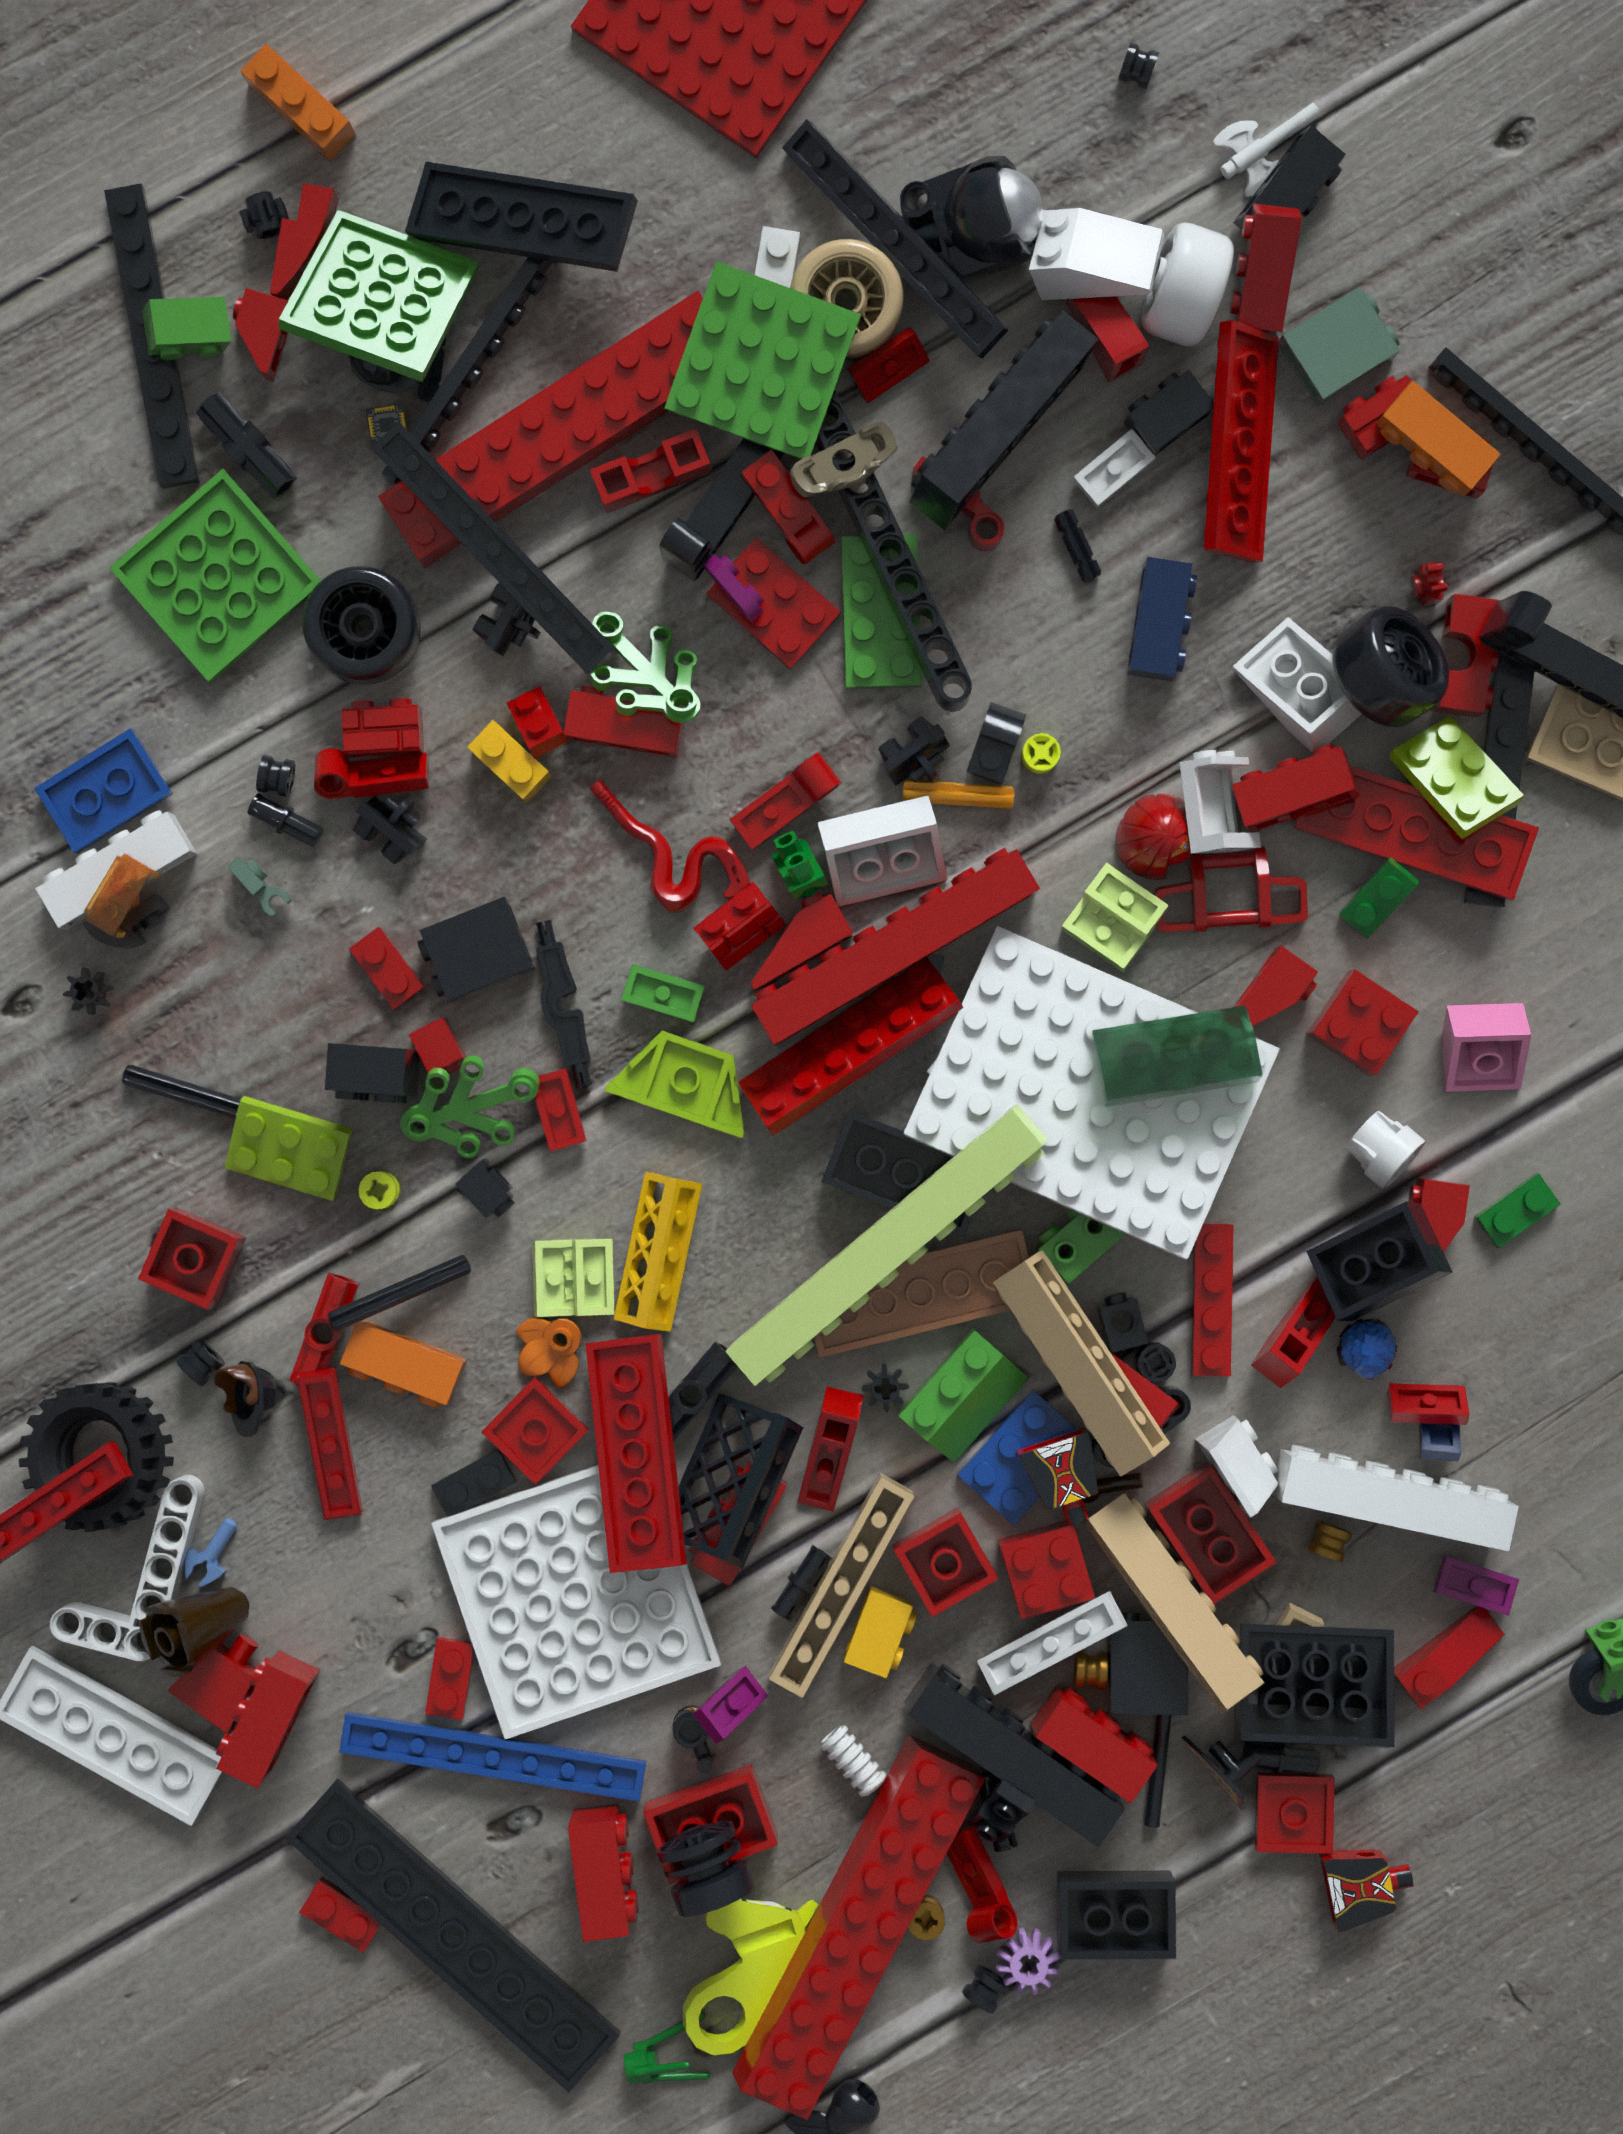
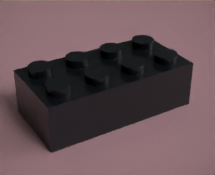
[821,1110,974,1237]

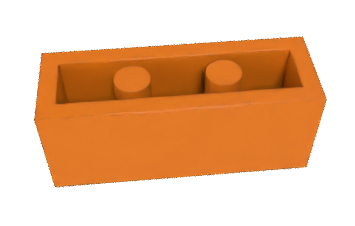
[240,43,356,162]
[1376,380,1501,497]
[340,1320,467,1408]

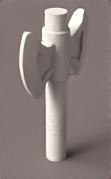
[1213,103,1321,197]

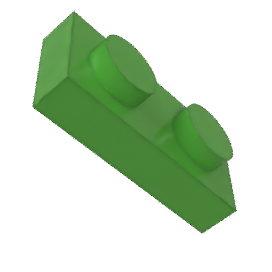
[621,964,705,1022]

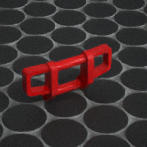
[1154,846,1308,932]

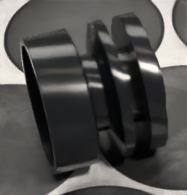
[657,1820,755,1917]

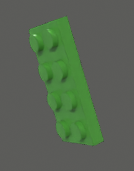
[841,534,922,689]

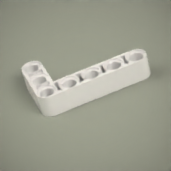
[50,1475,205,1661]

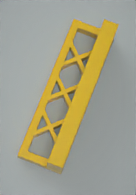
[613,1171,703,1332]

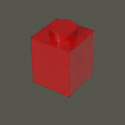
[408,1017,466,1075]

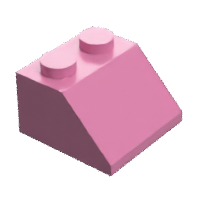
[1442,1003,1531,1092]

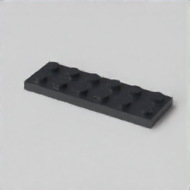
[405,162,638,272]

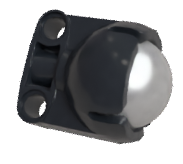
[900,156,1044,284]

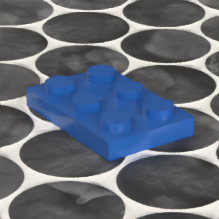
[34,728,173,854]
[957,1389,1078,1526]

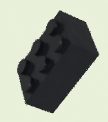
[325,1043,420,1103]
[1306,1201,1453,1321]
[1057,1870,1176,1959]

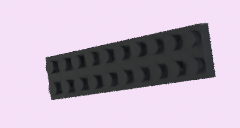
[285,1778,620,2093]

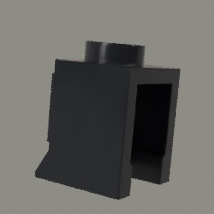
[455,1158,515,1218]

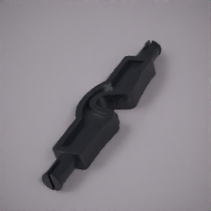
[536,920,592,1089]

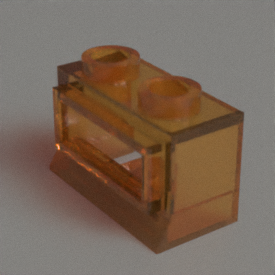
[84,853,161,938]

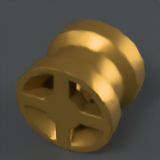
[1306,1520,1353,1562]
[1073,1650,1108,1690]
[908,1895,945,1941]

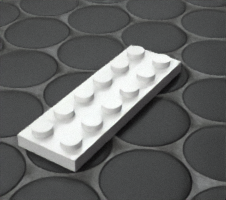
[0,1646,222,1826]

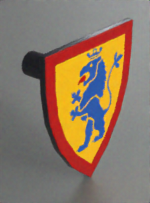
[1181,1735,1262,1811]

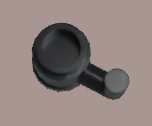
[673,1705,713,1774]

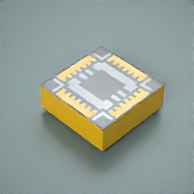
[366,403,408,447]

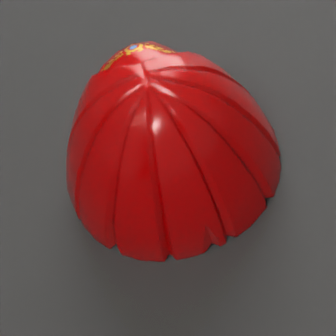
[1116,793,1192,880]

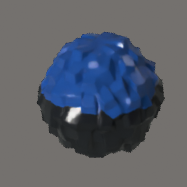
[1336,1318,1397,1380]

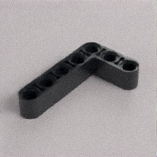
[659,439,784,581]
[1479,591,1623,718]

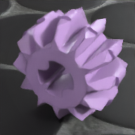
[996,1927,1060,1995]

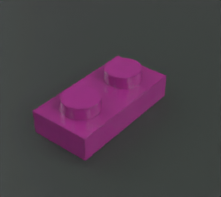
[1433,1555,1519,1616]
[692,1666,768,1744]

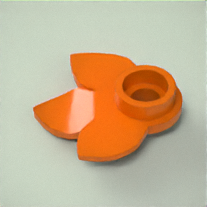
[515,1317,582,1388]

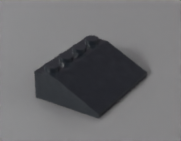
[1234,1624,1395,1748]

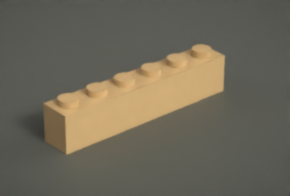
[993,1250,1170,1477]
[769,1473,914,1698]
[1084,1493,1264,1714]

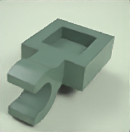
[228,857,292,917]

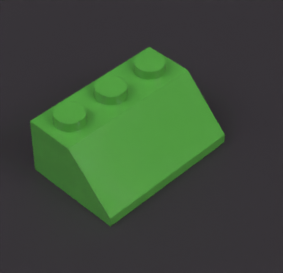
[897,1327,1029,1463]

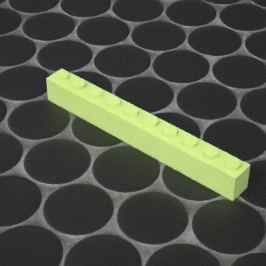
[725,1104,1047,1386]

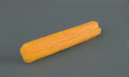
[902,780,1015,809]

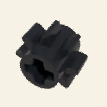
[239,191,289,239]
[63,967,114,1015]
[861,1363,909,1412]

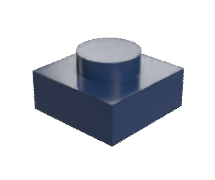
[1419,1423,1461,1462]

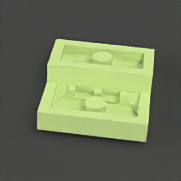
[1061,863,1169,972]
[532,1238,614,1317]

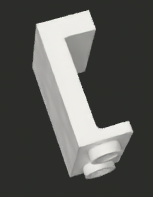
[1179,750,1261,854]

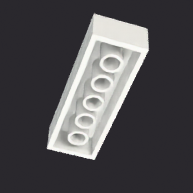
[1272,1445,1519,1552]

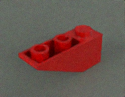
[1408,1178,1470,1293]

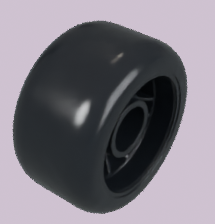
[302,566,421,685]
[1332,606,1449,727]

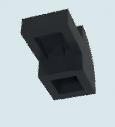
[966,702,1026,785]
[82,894,170,949]

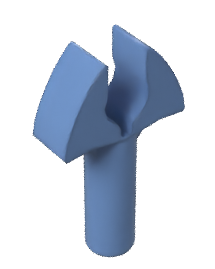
[185,1518,238,1587]

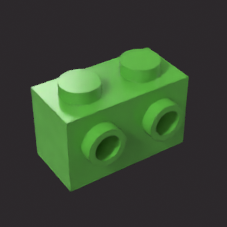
[1036,1209,1125,1284]

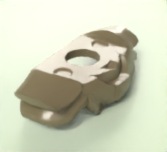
[790,422,897,497]

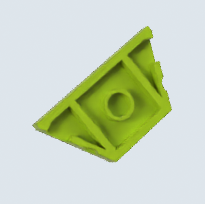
[604,1031,744,1138]

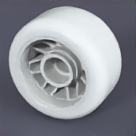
[1141,222,1234,347]

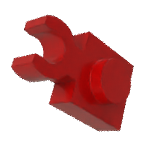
[1411,562,1448,608]

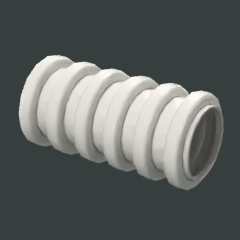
[819,1725,887,1797]

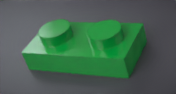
[1339,857,1419,939]
[1474,1173,1561,1248]

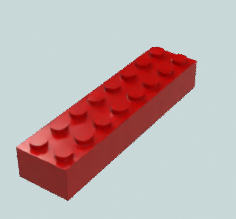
[751,848,1040,1046]

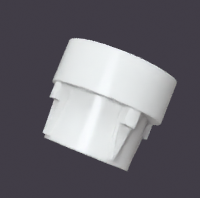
[1346,1111,1426,1190]

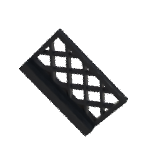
[678,1393,804,1569]

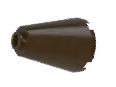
[139,1587,249,1678]

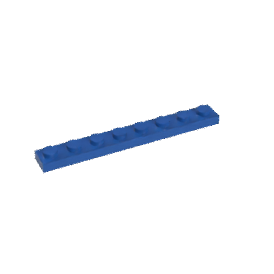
[339,1712,647,1802]

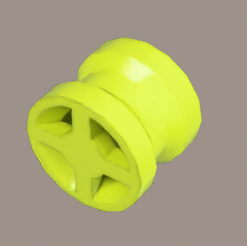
[1021,733,1061,774]
[358,1171,400,1209]

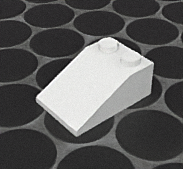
[1029,208,1164,300]
[1233,617,1361,752]
[1195,1415,1279,1518]

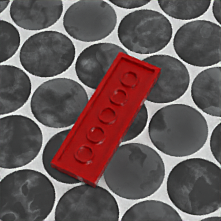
[1204,320,1279,563]
[1294,766,1539,901]
[738,957,964,1136]
[585,1334,687,1573]

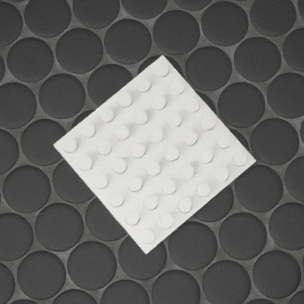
[431,1465,722,1740]

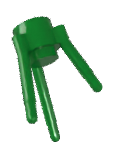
[624,2012,710,2084]

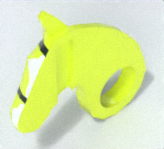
[682,1898,818,2055]

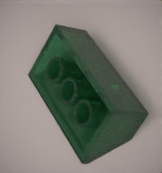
[1092,1005,1262,1107]

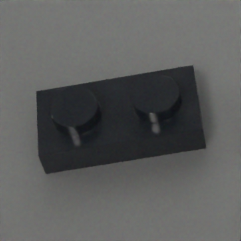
[431,1449,517,1517]

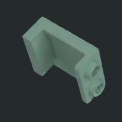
[1278,287,1400,407]

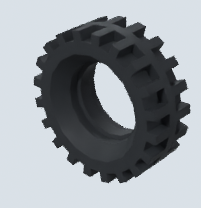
[19,1382,174,1532]

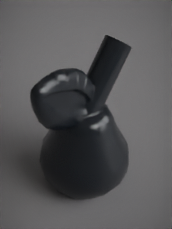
[785,2079,880,2134]

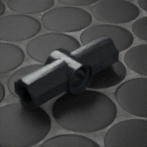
[196,391,297,499]
[668,1341,737,1442]

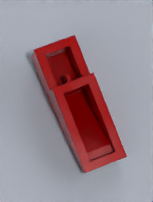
[270,183,339,300]

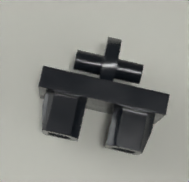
[473,583,541,656]
[878,716,950,786]
[353,796,427,864]

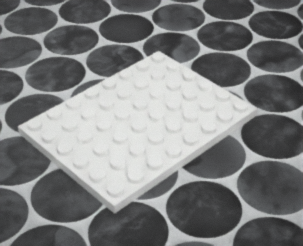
[903,926,1280,1261]

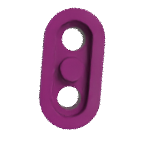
[702,554,764,622]

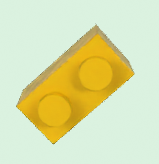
[467,720,552,804]
[843,1585,917,1678]

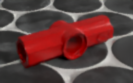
[289,1273,360,1386]

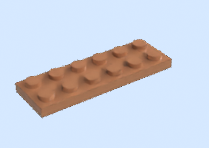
[801,1229,1029,1358]

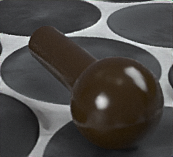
[1083,1473,1144,1503]

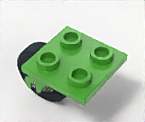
[1569,1618,1623,1715]

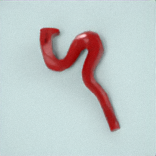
[590,780,751,913]

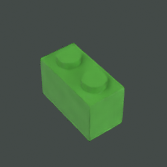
[142,297,231,360]

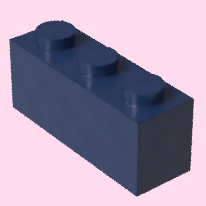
[1127,557,1197,681]

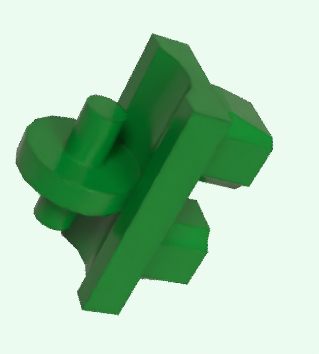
[771,831,828,900]

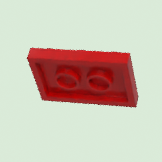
[706,537,841,670]

